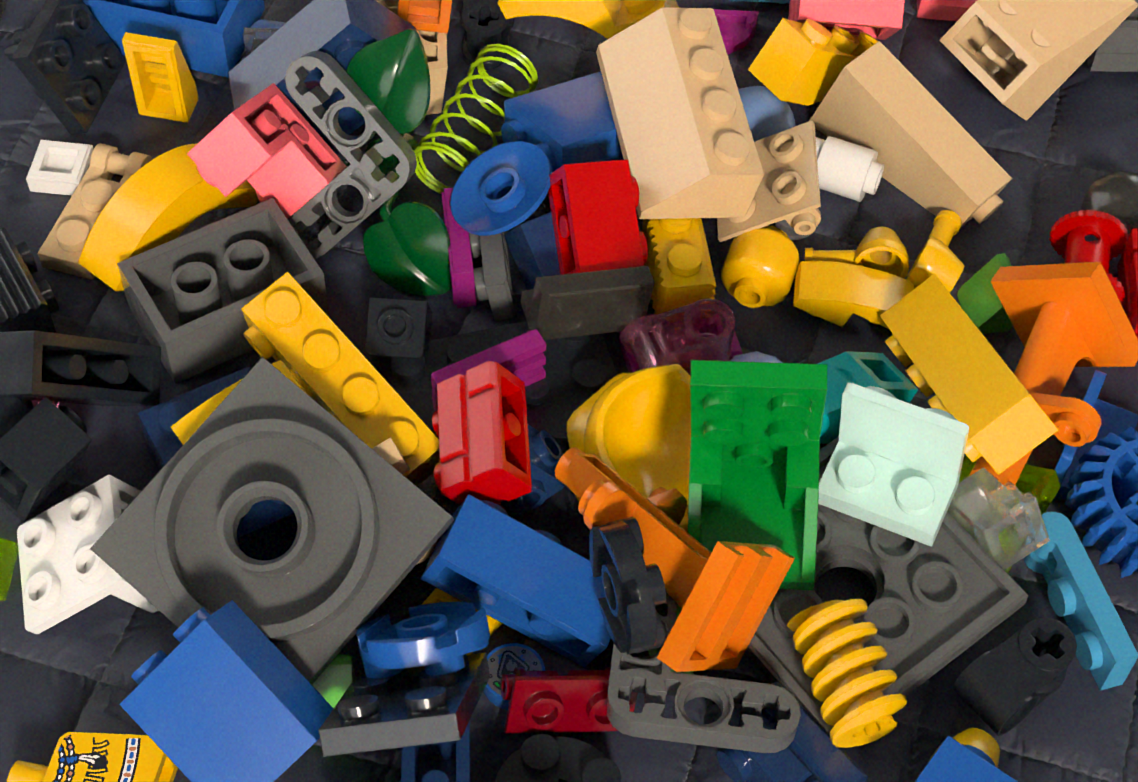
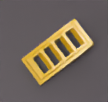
[122,32,199,123]

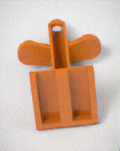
[969,262,1138,495]
[555,447,795,672]

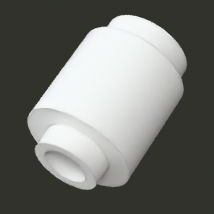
[816,136,884,202]

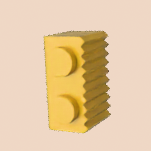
[642,218,716,323]

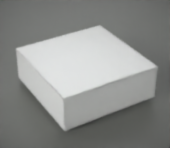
[26,140,94,196]

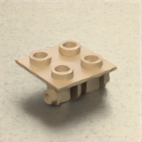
[717,120,821,242]

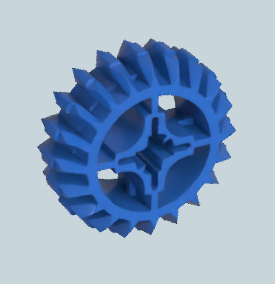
[1065,426,1138,579]

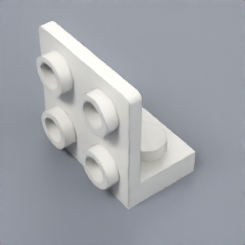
[17,474,159,634]

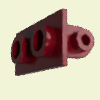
[501,667,638,733]

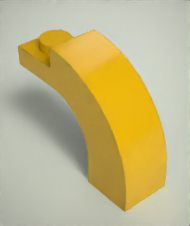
[78,143,258,291]

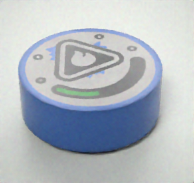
[484,643,545,710]

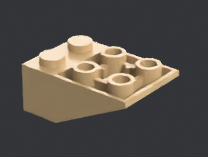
[939,0,1138,121]

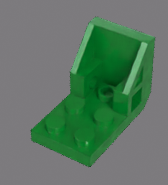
[688,360,828,590]

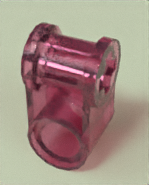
[620,298,735,376]

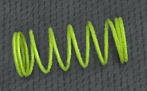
[413,44,538,194]

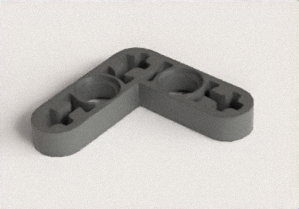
[285,51,417,259]
[606,592,801,753]

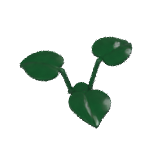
[293,29,451,296]

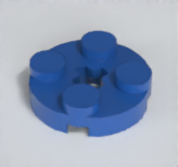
[356,602,490,679]

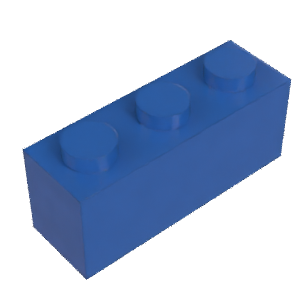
[420,494,611,668]

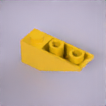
[748,18,878,106]

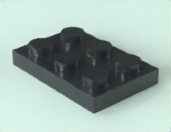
[319,652,490,757]

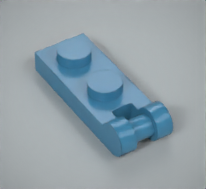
[1023,512,1138,691]

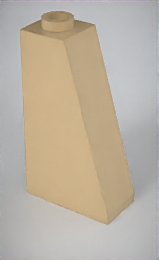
[810,41,1012,228]

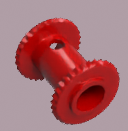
[1049,210,1128,306]

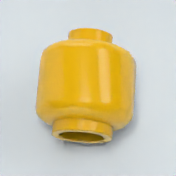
[721,225,799,308]

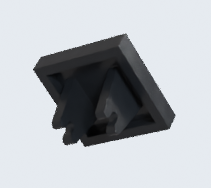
[4,0,126,135]

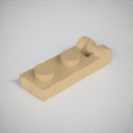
[37,143,153,280]

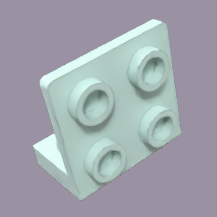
[818,383,969,547]

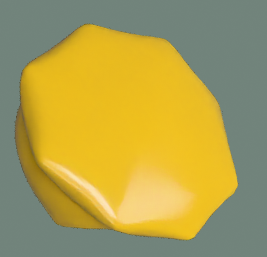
[566,364,691,532]

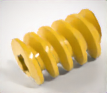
[786,599,907,748]

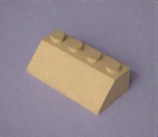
[596,7,764,219]

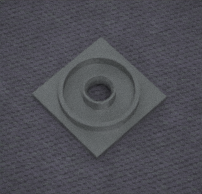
[90,357,454,685]
[745,436,1028,735]

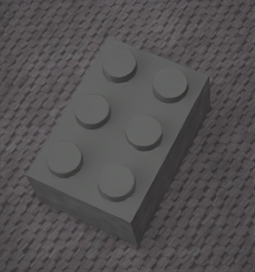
[117,198,329,384]

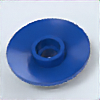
[450,141,552,236]

